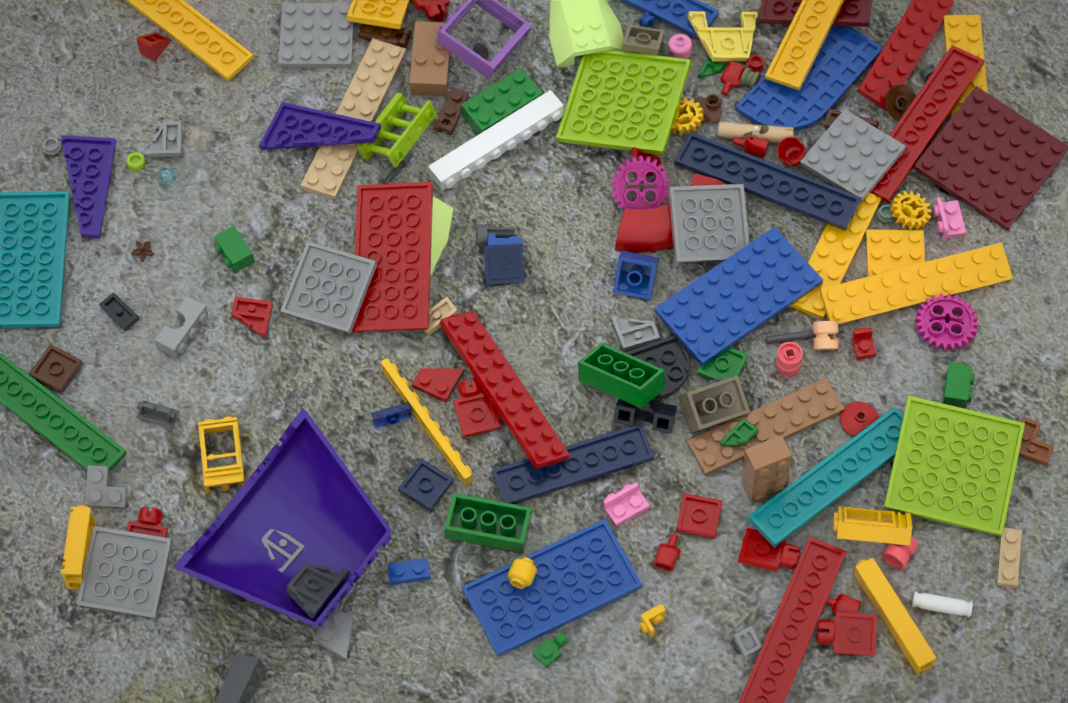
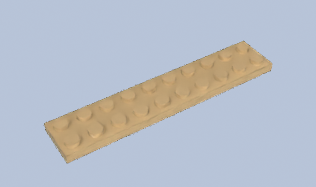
[301,38,407,200]

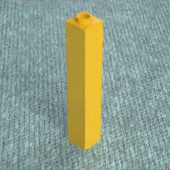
[854,558,937,674]

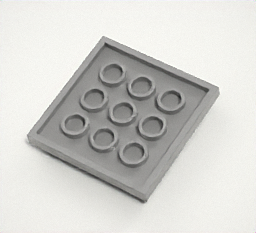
[278,3,354,68]
[800,109,906,203]
[668,184,749,263]
[280,241,378,334]
[76,526,173,619]

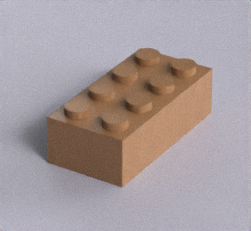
[741,435,792,503]

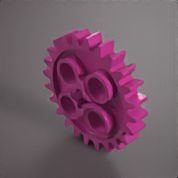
[609,155,671,212]
[915,293,979,353]

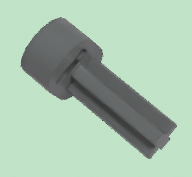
[379,144,411,184]
[476,224,515,246]

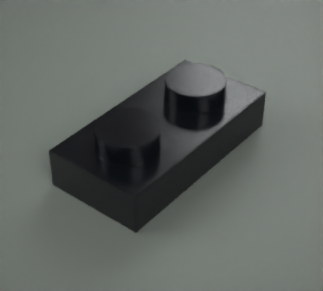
[99,292,140,331]

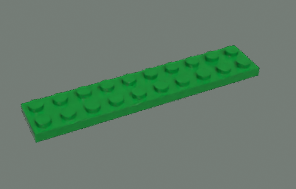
[0,353,127,472]

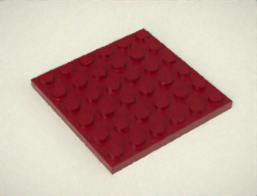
[914,86,1068,231]

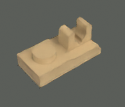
[424,297,458,336]

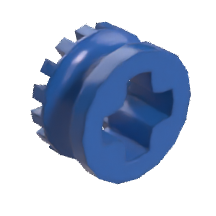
[638,12,656,28]

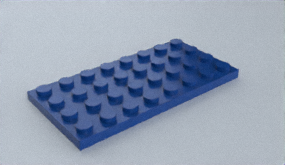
[654,227,823,366]
[461,519,642,657]

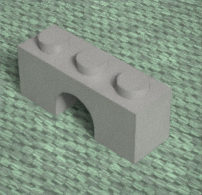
[155,296,208,359]

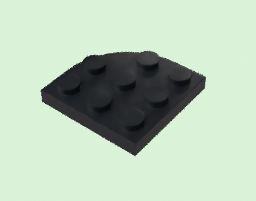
[625,335,689,401]

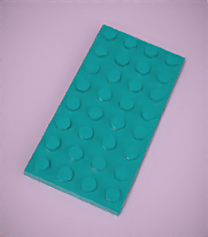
[0,191,70,328]

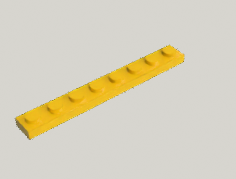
[380,358,473,487]

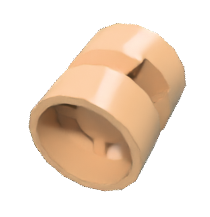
[813,321,839,350]

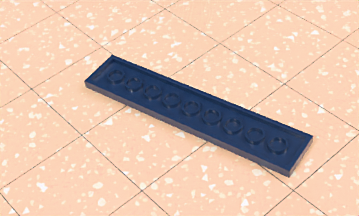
[674,132,862,231]

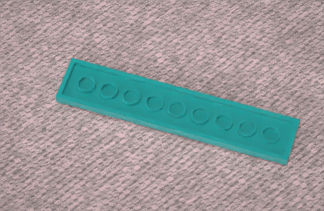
[748,407,904,548]

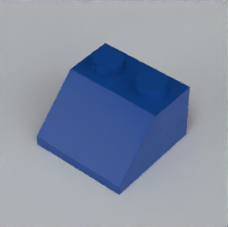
[613,251,659,300]

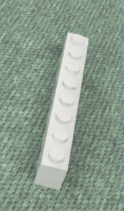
[428,90,564,191]

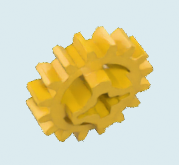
[672,97,704,135]
[890,191,932,230]

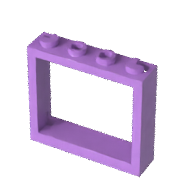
[435,0,532,79]

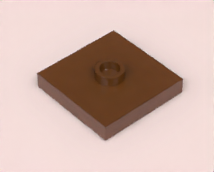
[29,344,84,394]

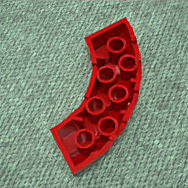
[615,174,726,254]

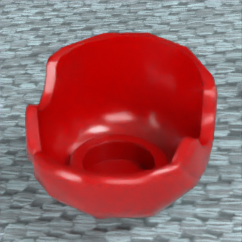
[777,137,807,167]

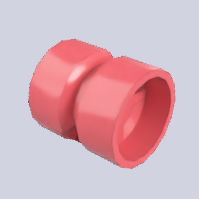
[776,342,803,377]
[882,536,919,570]

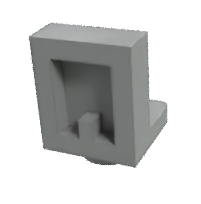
[729,624,762,657]

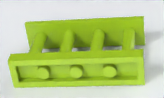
[356,93,437,168]

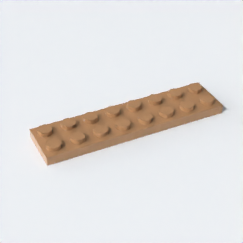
[687,378,844,476]

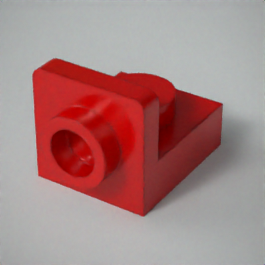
[851,328,876,360]

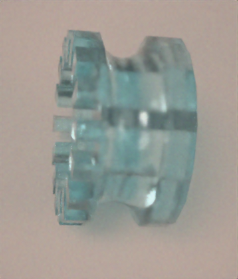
[159,166,177,183]

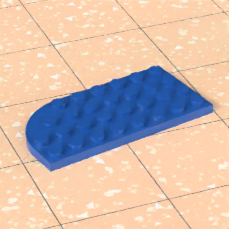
[735,26,883,131]

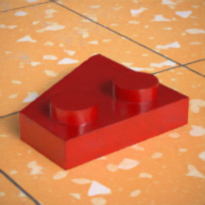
[231,297,273,338]
[412,368,464,403]

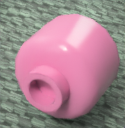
[668,34,692,59]

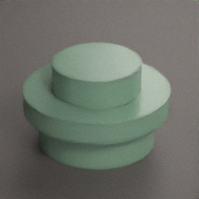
[877,205,895,223]

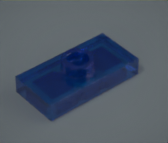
[372,402,412,428]

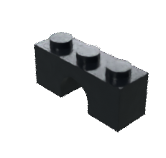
[613,398,677,434]

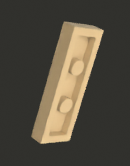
[997,528,1022,588]

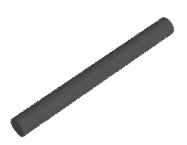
[766,325,844,344]

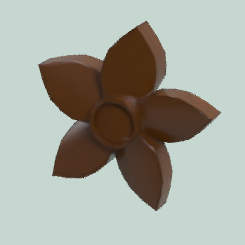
[131,241,154,262]

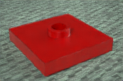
[676,493,723,539]

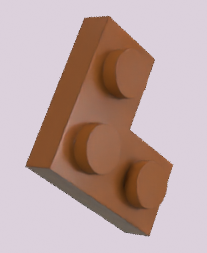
[1019,417,1054,466]

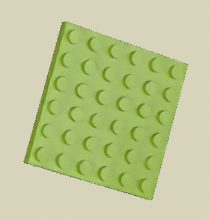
[556,50,692,155]
[883,395,1025,537]

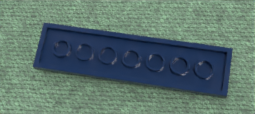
[492,423,654,504]

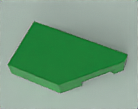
[698,56,727,79]
[720,418,759,447]

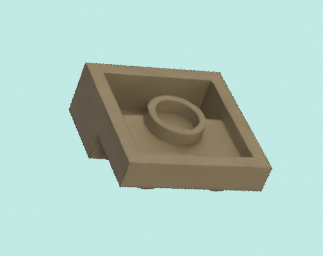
[622,25,664,56]

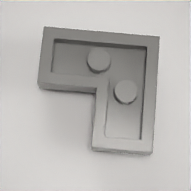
[85,465,127,508]

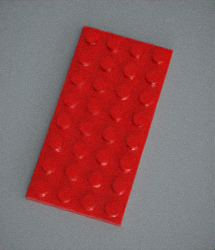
[352,182,433,333]

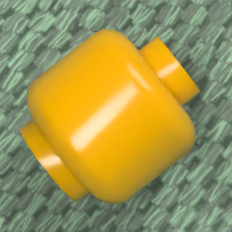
[508,557,537,589]

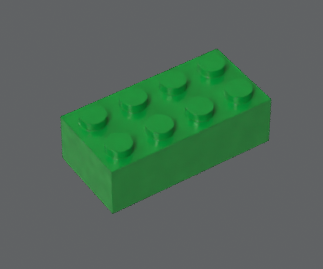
[461,68,543,135]
[578,343,665,409]
[444,493,532,553]

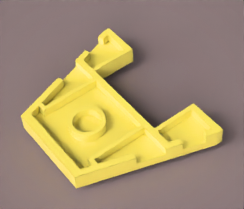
[687,12,758,62]

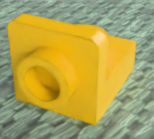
[639,603,666,638]

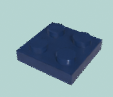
[484,243,524,285]
[398,459,454,512]

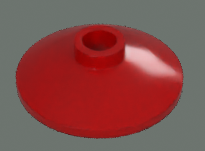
[840,401,879,437]

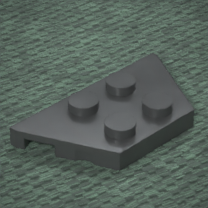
[286,564,348,619]

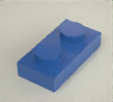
[388,558,430,585]

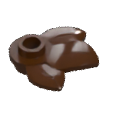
[694,94,722,124]

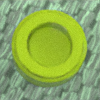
[126,152,146,171]

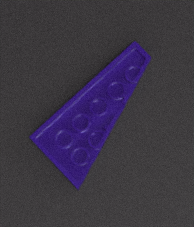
[259,102,381,150]
[61,135,117,239]

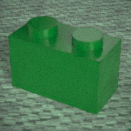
[214,226,255,273]
[943,362,975,409]

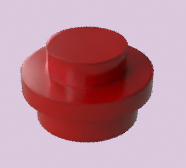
[747,55,765,72]

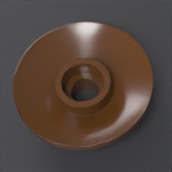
[885,84,916,121]

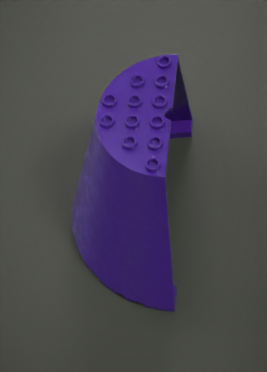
[173,408,392,627]

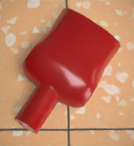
[720,62,745,96]
[733,136,769,159]
[653,534,681,571]
[826,594,861,616]

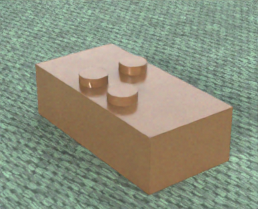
[410,21,452,96]

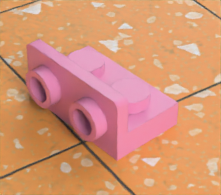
[933,198,966,239]
[603,482,650,527]

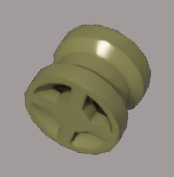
[740,67,761,89]

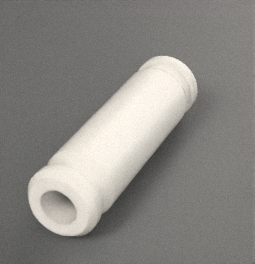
[912,592,973,617]

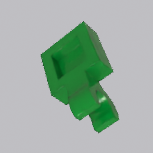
[532,632,568,668]

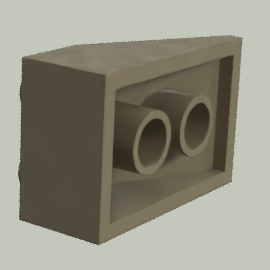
[678,375,750,433]

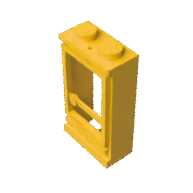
[198,417,245,494]
[61,505,97,590]
[833,506,912,545]

